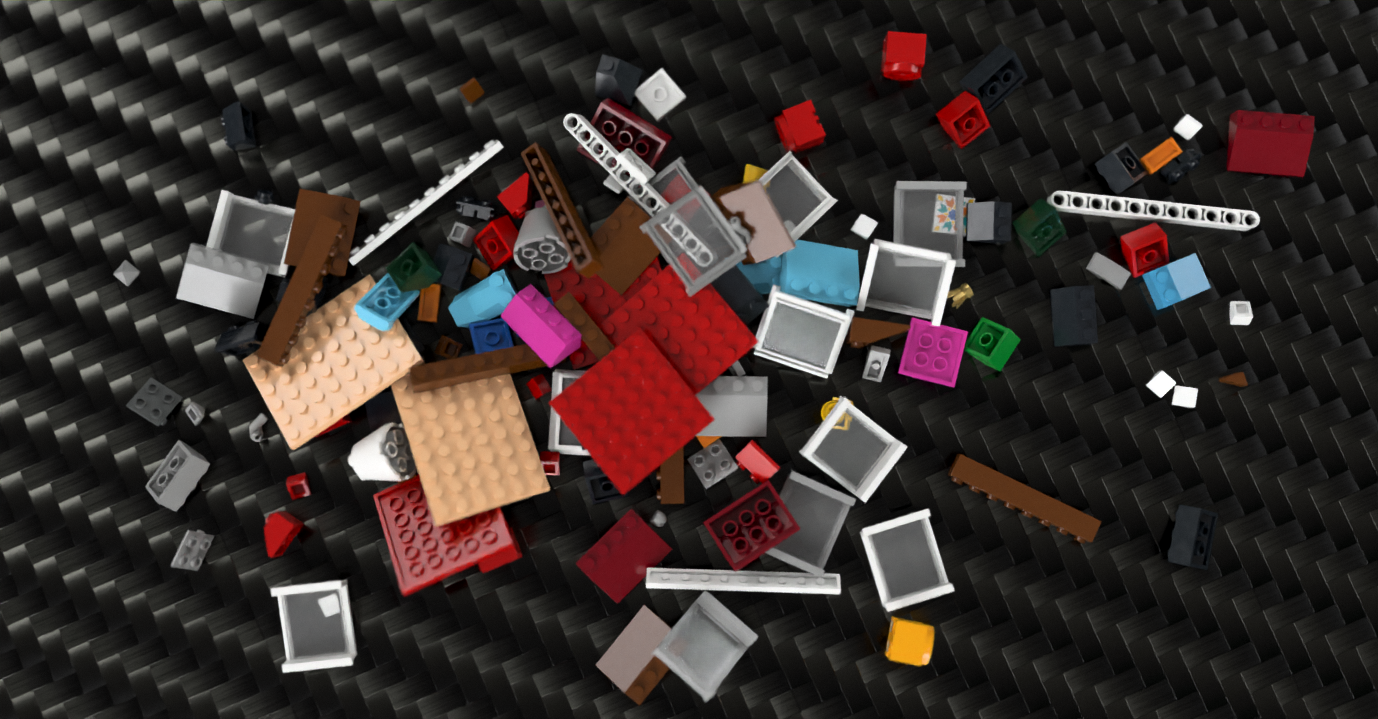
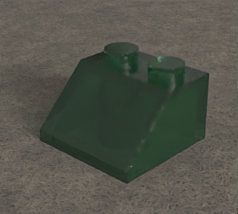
[1013,198,1067,257]
[386,242,442,293]

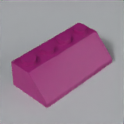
[501,284,581,368]

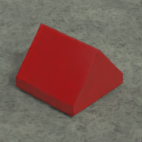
[526,374,552,400]

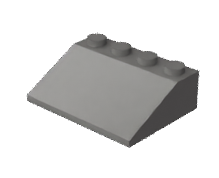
[176,242,269,319]
[696,376,767,437]

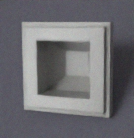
[113,260,140,286]
[185,402,205,426]

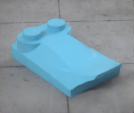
[725,254,783,294]
[448,269,518,328]
[354,273,420,331]

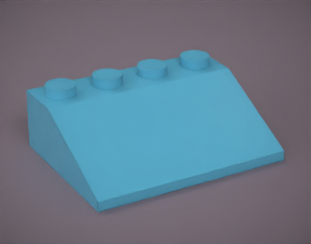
[779,240,860,307]

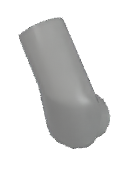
[730,217,751,245]
[249,413,269,442]

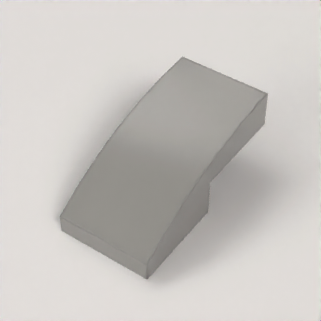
[1086,252,1131,289]

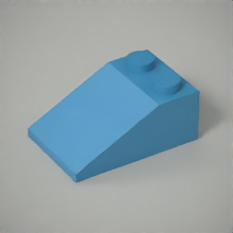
[1142,253,1211,310]

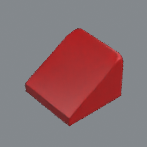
[540,451,560,475]
[286,472,311,500]

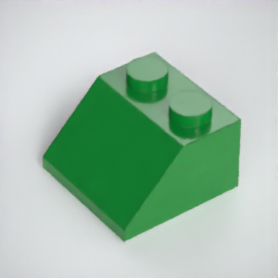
[964,317,1021,371]

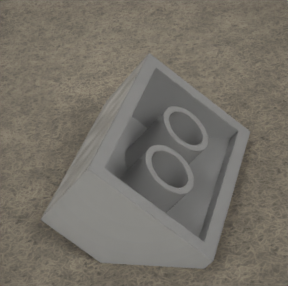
[145,440,210,512]

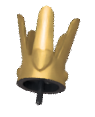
[947,283,974,308]

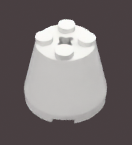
[348,422,417,481]

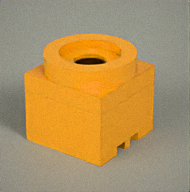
[885,617,934,666]

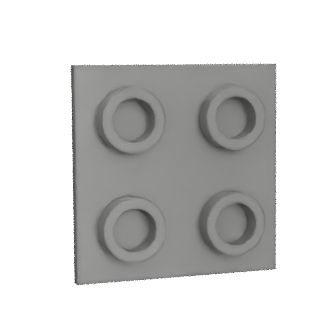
[687,439,738,489]
[171,529,214,571]

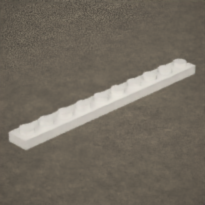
[348,140,503,266]
[646,568,841,594]

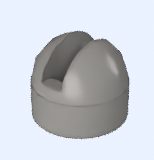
[650,510,667,527]

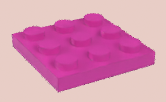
[898,317,968,388]

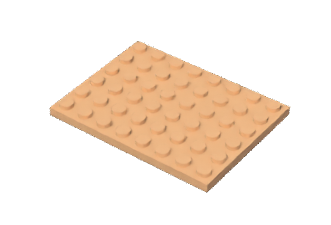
[243,274,424,450]
[391,374,550,526]

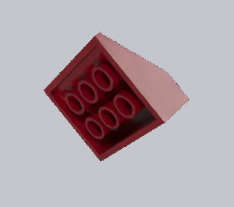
[577,98,672,189]
[1227,110,1315,177]
[703,480,801,572]
[576,508,672,604]

